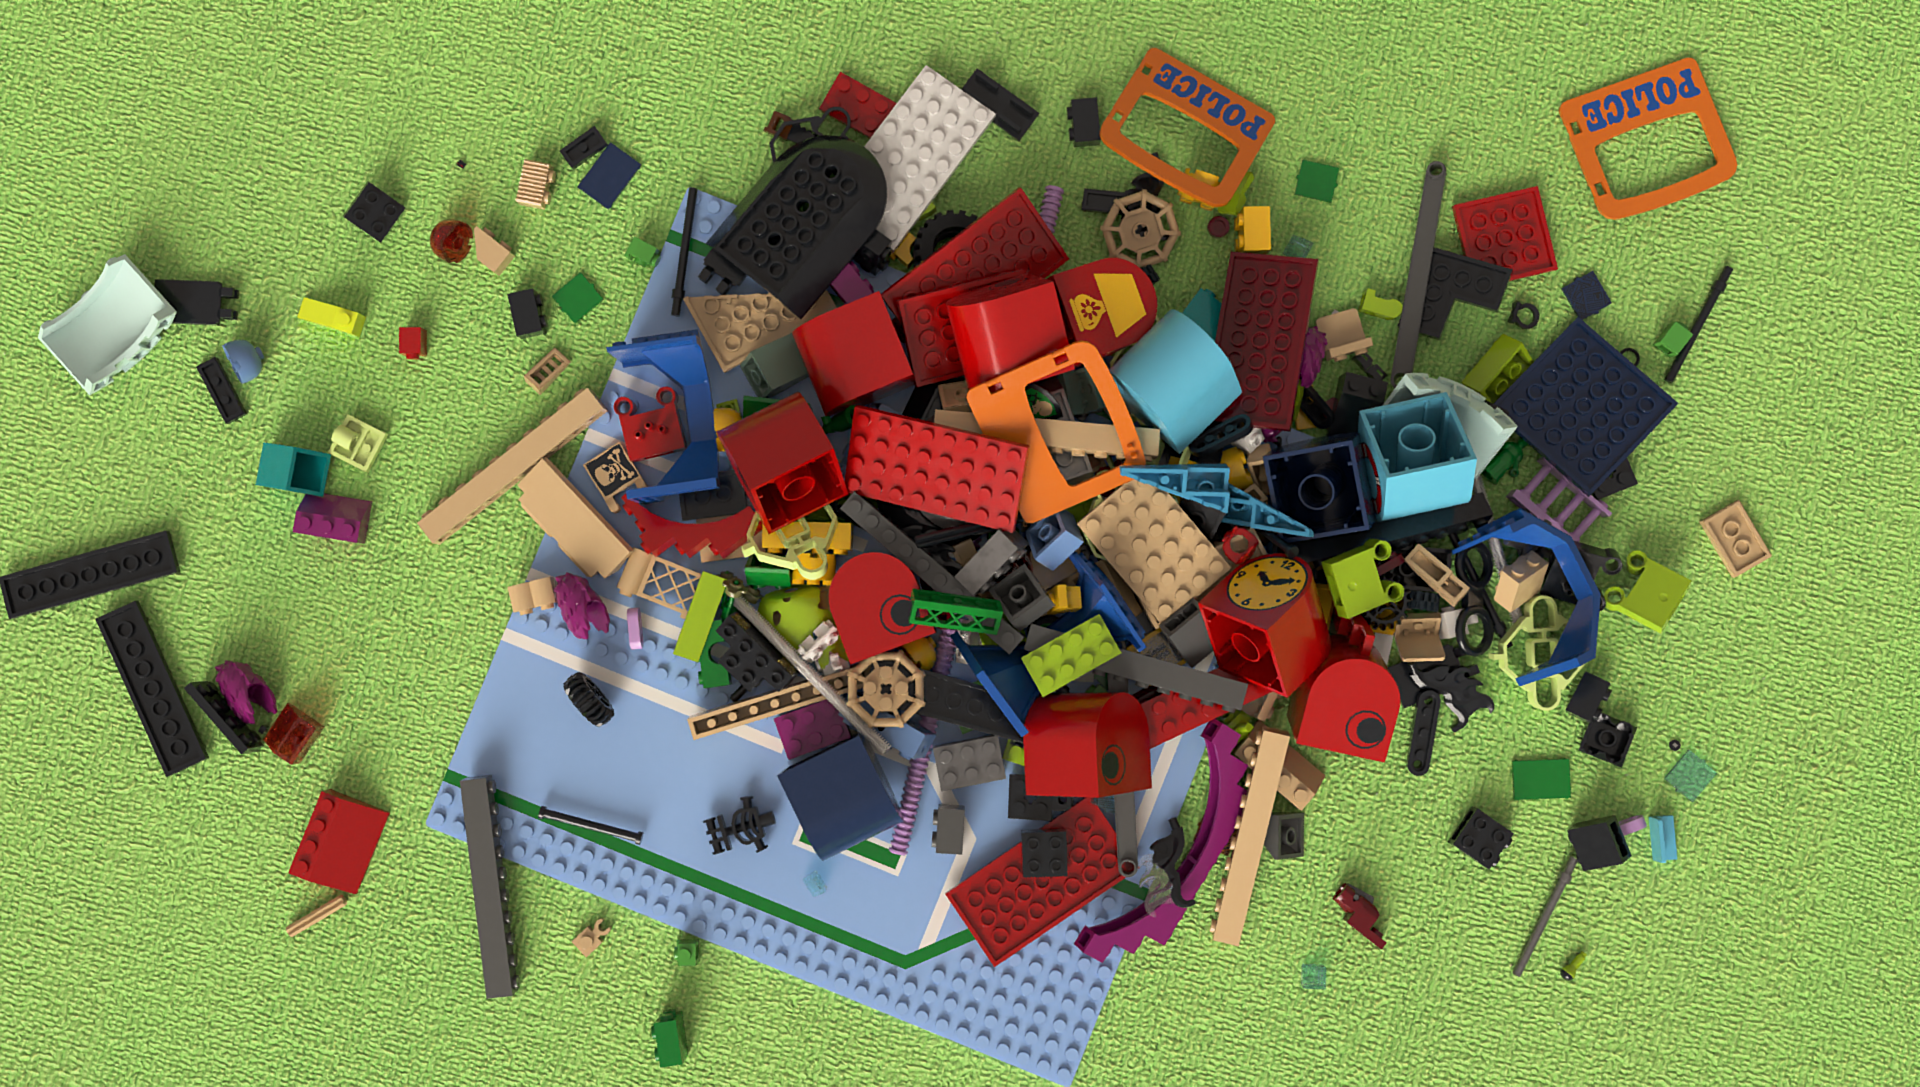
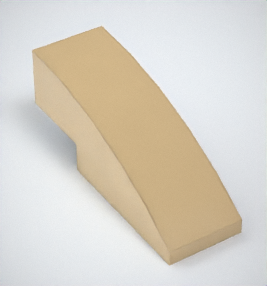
[1405,543,1470,607]

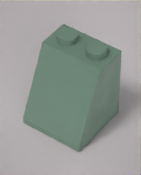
[740,333,809,398]

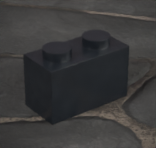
[1067,97,1101,147]
[507,288,548,339]
[1566,671,1613,724]

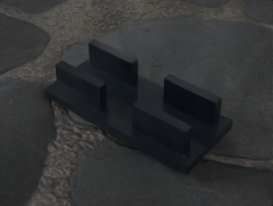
[961,68,1039,141]

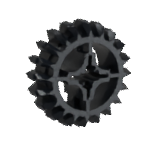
[1361,572,1413,631]
[563,672,614,727]

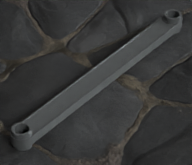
[1391,161,1447,389]
[1107,641,1138,877]

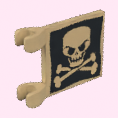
[583,442,649,514]

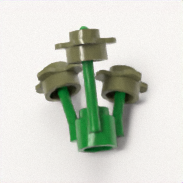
[716,571,763,620]

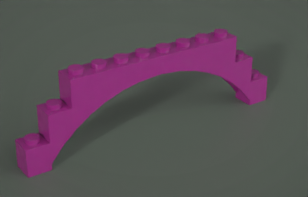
[1074,719,1248,963]

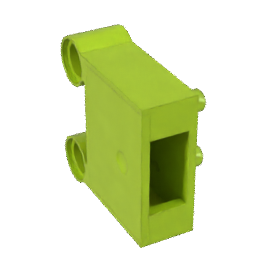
[1321,538,1404,619]
[1604,550,1692,634]

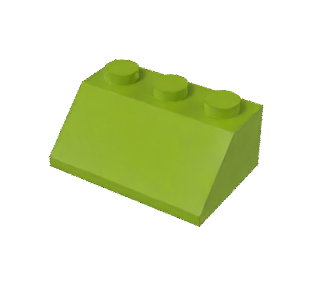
[1461,334,1534,404]

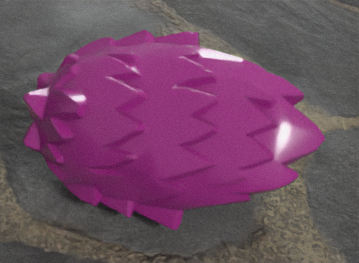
[1301,326,1328,388]
[554,572,610,640]
[215,660,277,724]

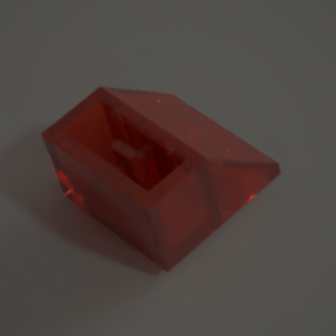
[263,703,325,765]

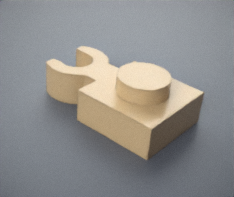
[572,918,612,958]

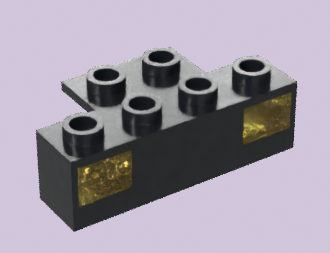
[716,610,800,692]

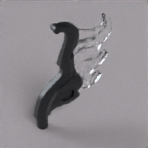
[1138,817,1196,918]

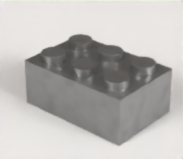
[955,529,1029,596]
[933,735,1006,792]

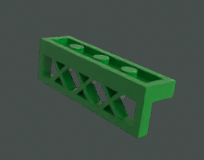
[908,588,1003,635]

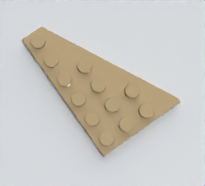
[683,290,837,373]

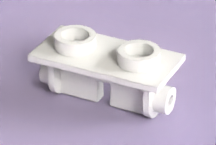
[797,619,839,663]

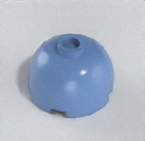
[222,339,264,384]

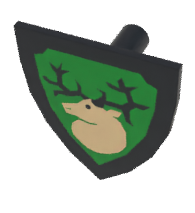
[1025,383,1063,420]

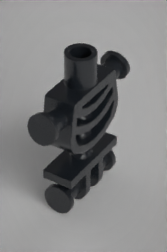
[703,796,776,855]

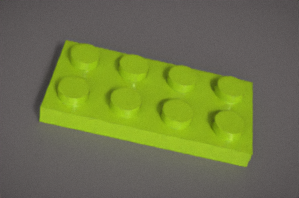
[1021,614,1121,697]

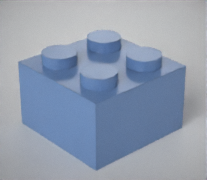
[1025,510,1084,571]

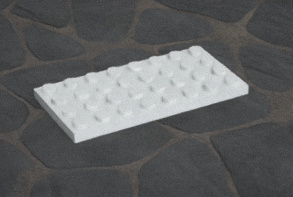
[864,65,996,252]

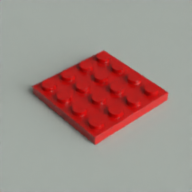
[1452,186,1558,281]

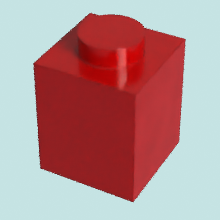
[399,327,427,360]

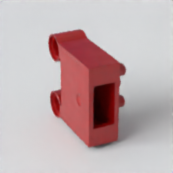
[614,386,687,463]

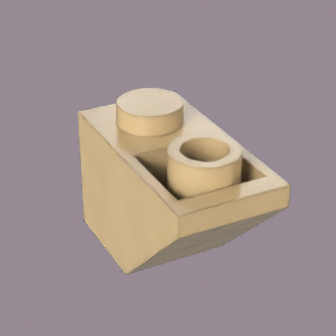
[474,226,515,276]

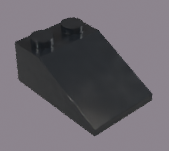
[1326,372,1388,436]

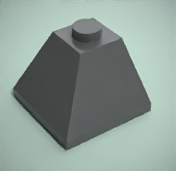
[1264,812,1304,860]

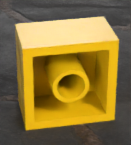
[1234,206,1271,255]

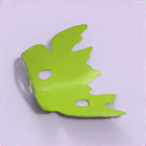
[757,584,849,670]

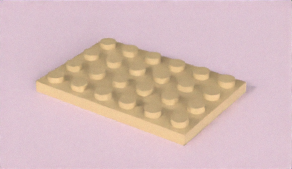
[1076,479,1231,623]

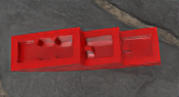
[1332,606,1375,657]

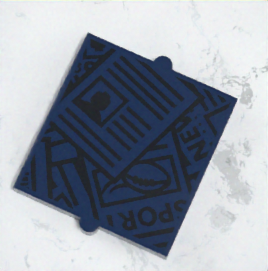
[1561,271,1612,320]

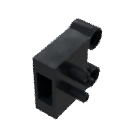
[1540,540,1623,612]

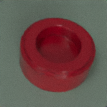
[1207,216,1230,239]

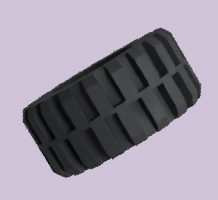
[913,210,978,268]

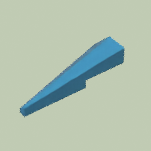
[1120,464,1230,513]
[1221,483,1314,537]

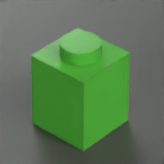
[1653,321,1693,358]

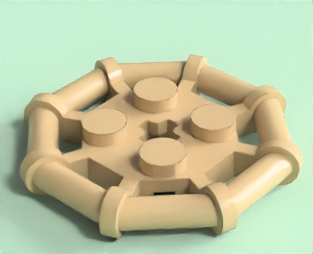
[1100,189,1181,269]
[846,650,926,729]

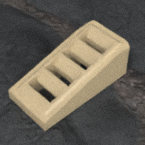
[524,348,571,395]

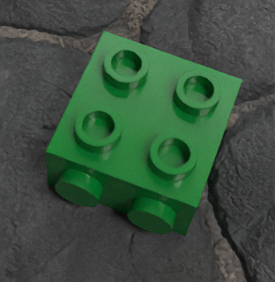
[651,1009,688,1068]

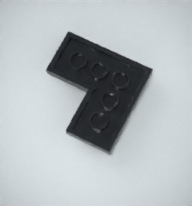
[1398,247,1513,340]

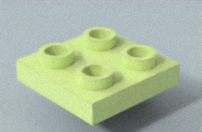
[328,414,388,473]

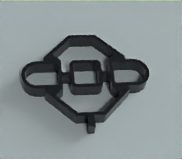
[770,107,851,163]

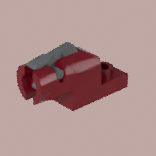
[1333,883,1387,950]

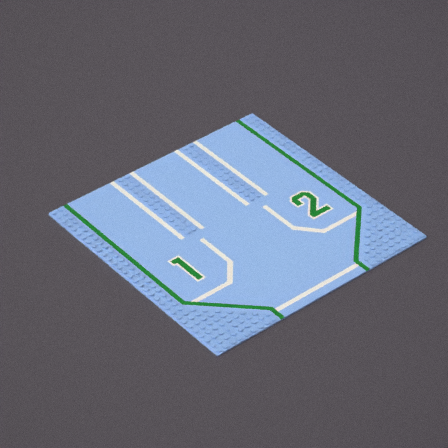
[426,187,1315,1087]

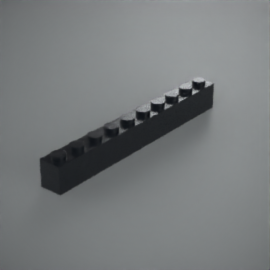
[1278,492,1494,571]

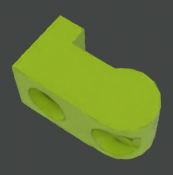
[1358,288,1403,320]

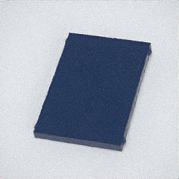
[578,142,642,210]

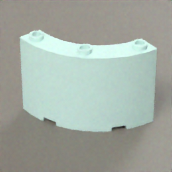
[38,254,177,395]
[1383,373,1518,480]

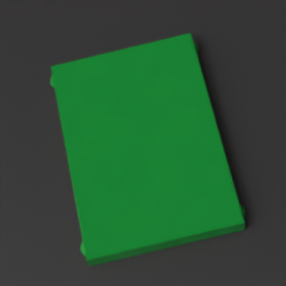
[1512,758,1571,801]

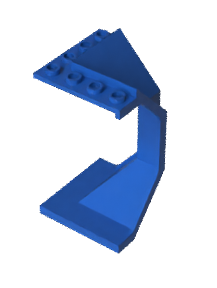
[606,329,720,505]
[1452,508,1601,687]
[950,551,1146,737]

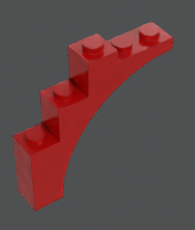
[621,494,762,559]

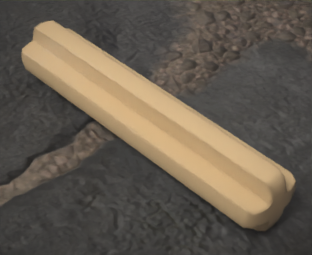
[286,895,347,937]

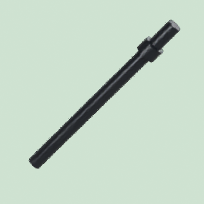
[671,187,698,317]
[1664,266,1733,383]
[1448,533,1513,648]

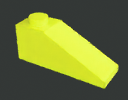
[297,297,366,337]

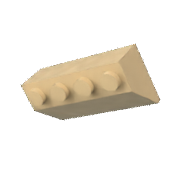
[1232,720,1326,811]

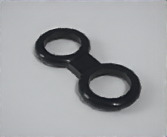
[1454,539,1494,657]

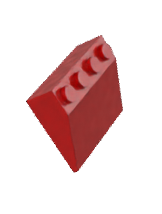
[288,789,390,894]

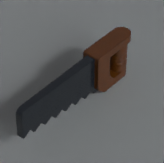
[763,111,817,144]

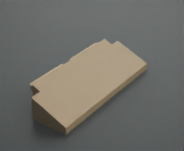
[517,457,634,579]

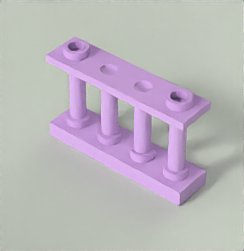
[1506,457,1612,542]

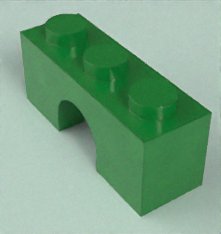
[697,620,732,688]

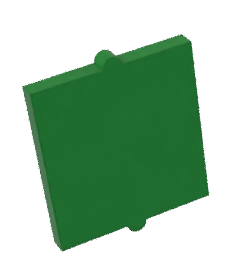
[1294,160,1339,203]
[552,272,604,324]

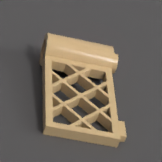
[617,547,701,619]

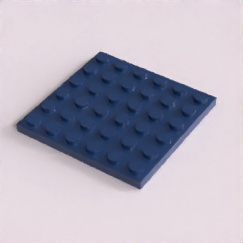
[1494,317,1679,497]

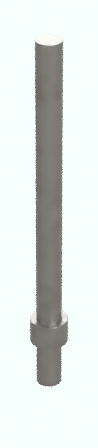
[1512,856,1578,977]

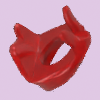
[1222,526,1259,564]

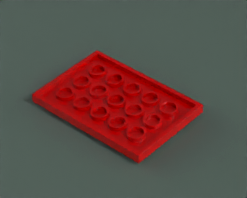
[896,269,1025,387]

